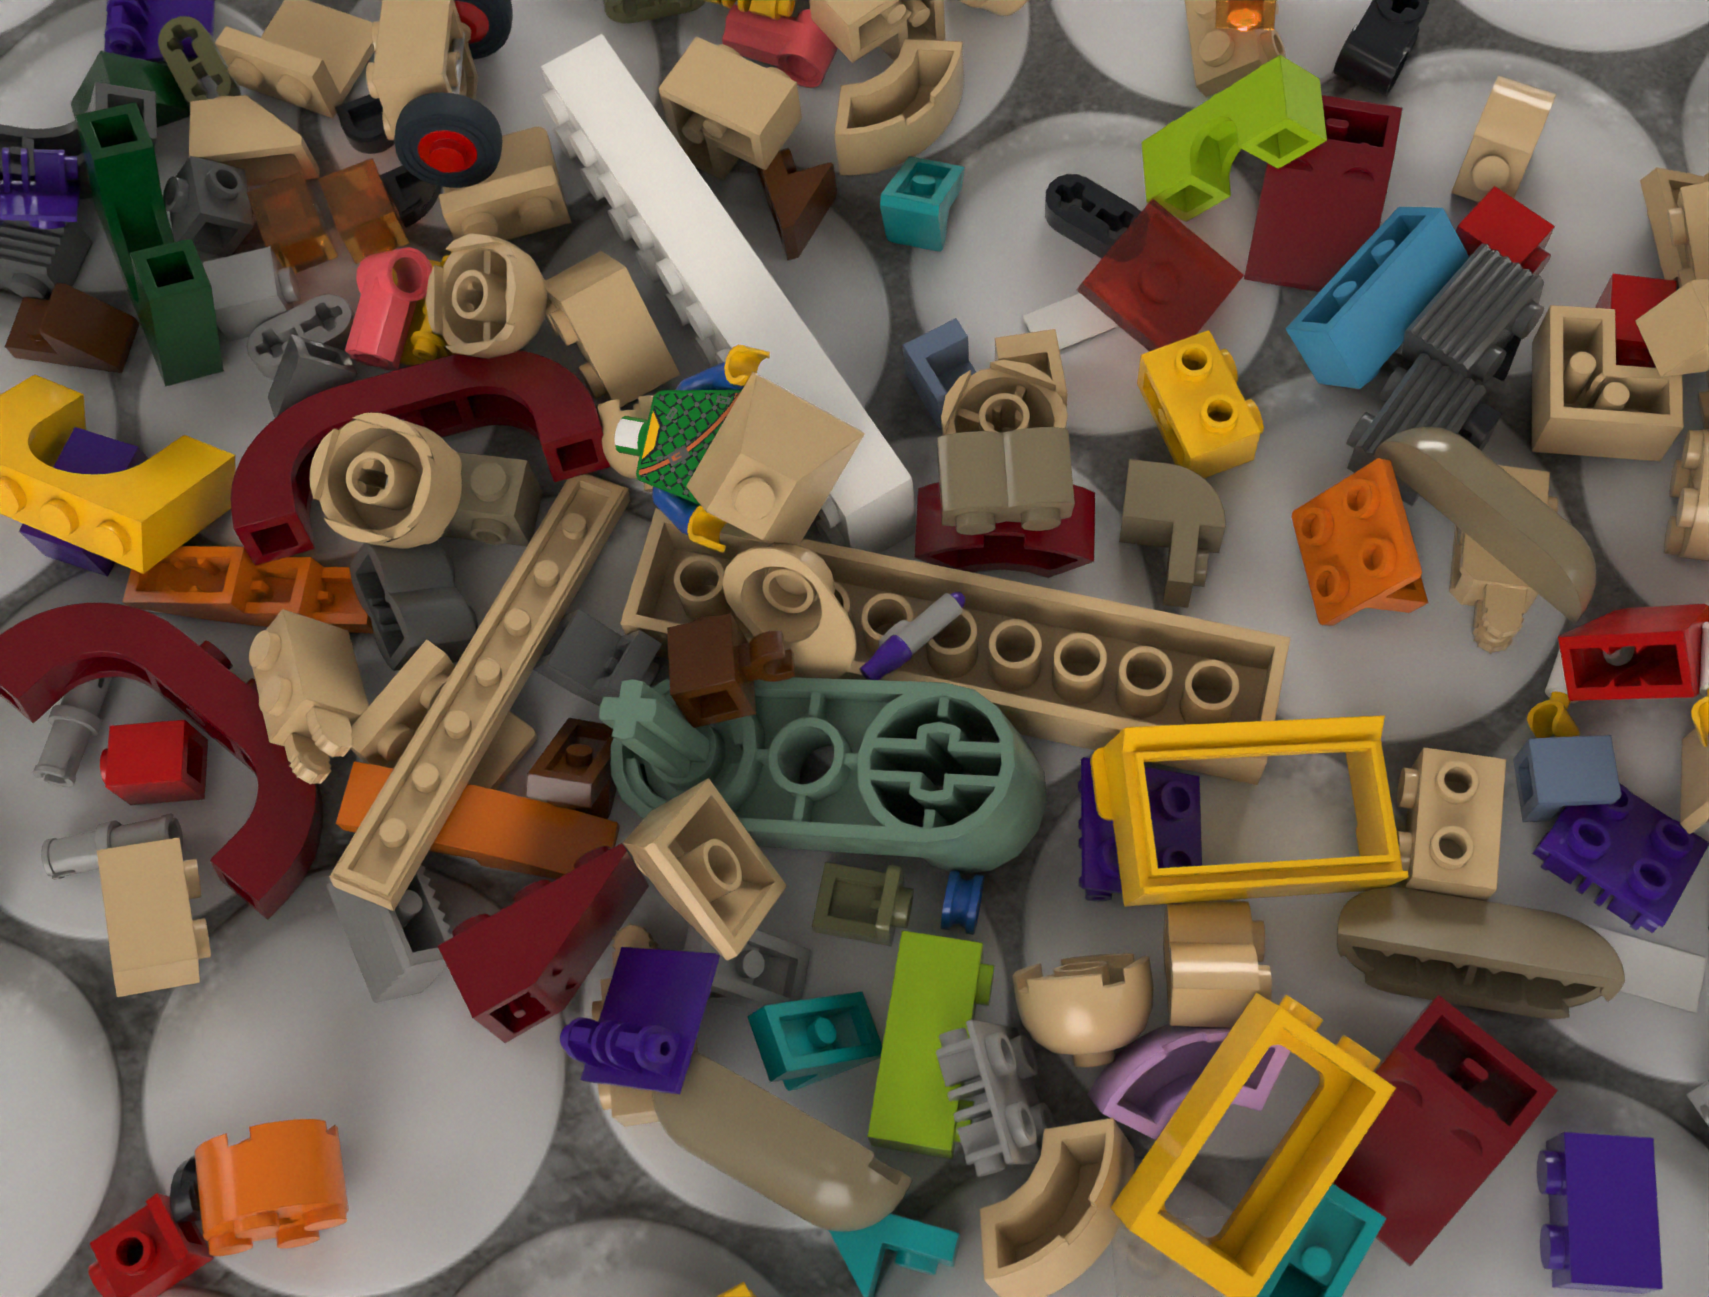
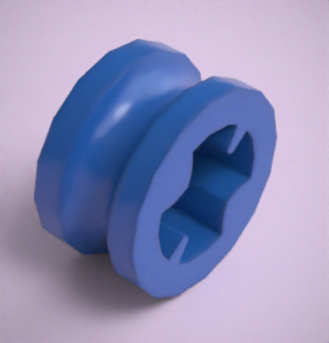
[941,870,984,935]

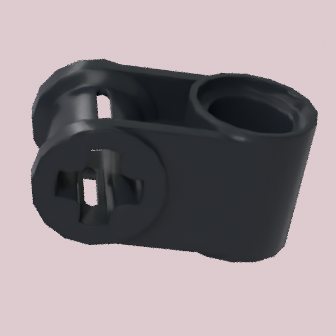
[1333,0,1429,97]

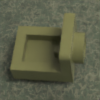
[812,862,914,946]

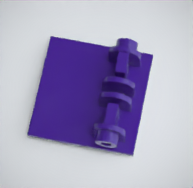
[104,0,215,62]
[0,148,80,229]
[1078,757,1202,902]
[1532,783,1709,933]
[560,947,720,1095]

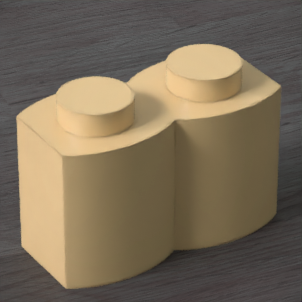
[1163,900,1272,1028]

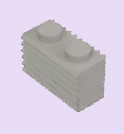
[326,865,453,1003]

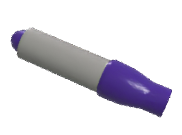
[859,592,965,680]

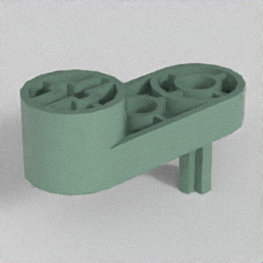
[599,677,1047,875]

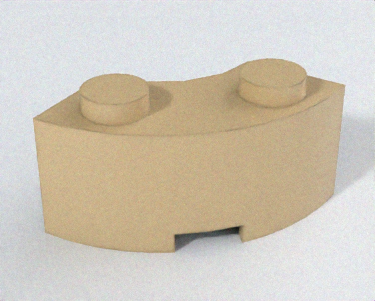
[834,39,964,175]
[980,1118,1135,1297]

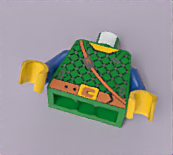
[615,345,770,553]

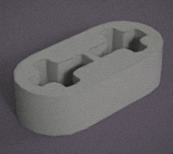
[246,294,355,380]

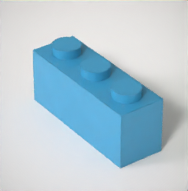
[1286,207,1469,389]

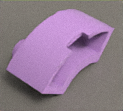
[1088,1024,1290,1140]

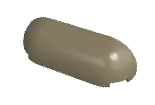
[1374,427,1596,624]
[1337,887,1625,1019]
[652,1051,913,1232]

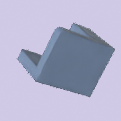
[903,318,976,429]
[1513,735,1621,822]

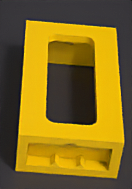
[1111,993,1396,1297]

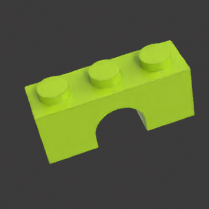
[1141,55,1327,222]

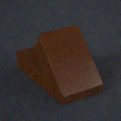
[755,148,837,261]
[5,282,140,373]
[527,718,617,819]

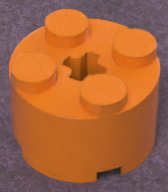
[194,1119,349,1256]

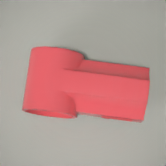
[722,4,838,88]
[345,247,432,370]

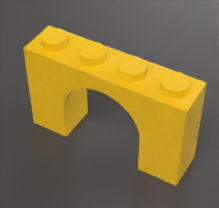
[0,374,236,574]

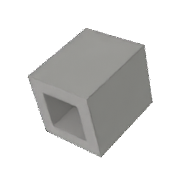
[202,246,301,341]

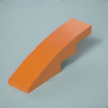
[122,546,374,634]
[336,761,620,879]

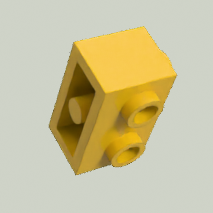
[1137,330,1264,478]

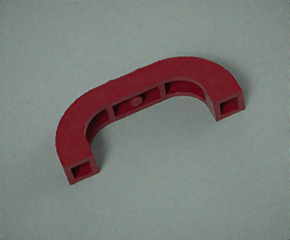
[230,350,611,566]
[0,602,323,920]

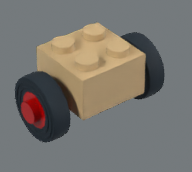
[366,0,513,188]

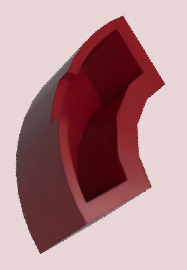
[914,482,1095,578]

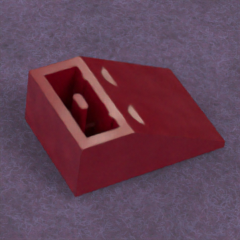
[1244,95,1403,292]
[437,843,649,1043]
[1332,994,1558,1266]

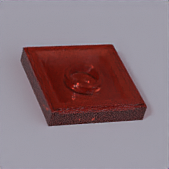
[1076,199,1244,351]

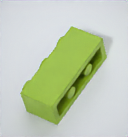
[867,930,995,1160]

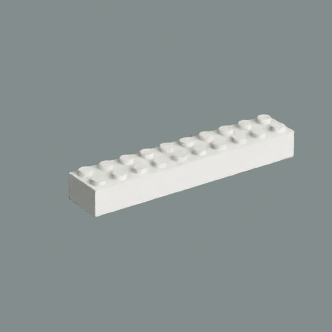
[541,34,916,554]

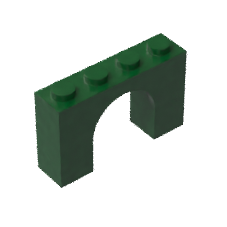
[75,102,224,386]

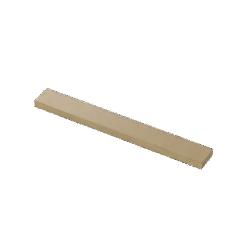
[329,474,630,911]

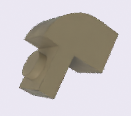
[1119,459,1226,608]

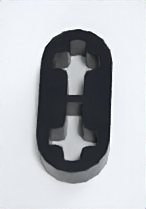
[1045,174,1147,264]

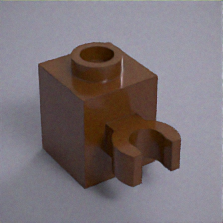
[667,613,796,728]

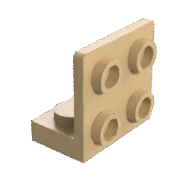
[350,639,538,790]

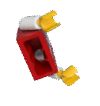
[1527,604,1709,747]

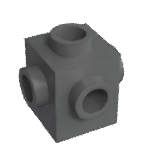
[163,156,255,257]

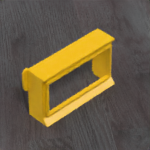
[1090,715,1409,907]

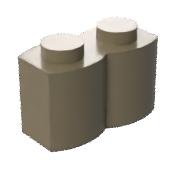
[937,427,1075,535]

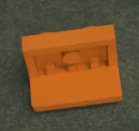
[1291,458,1428,626]

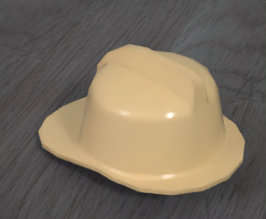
[722,542,857,679]

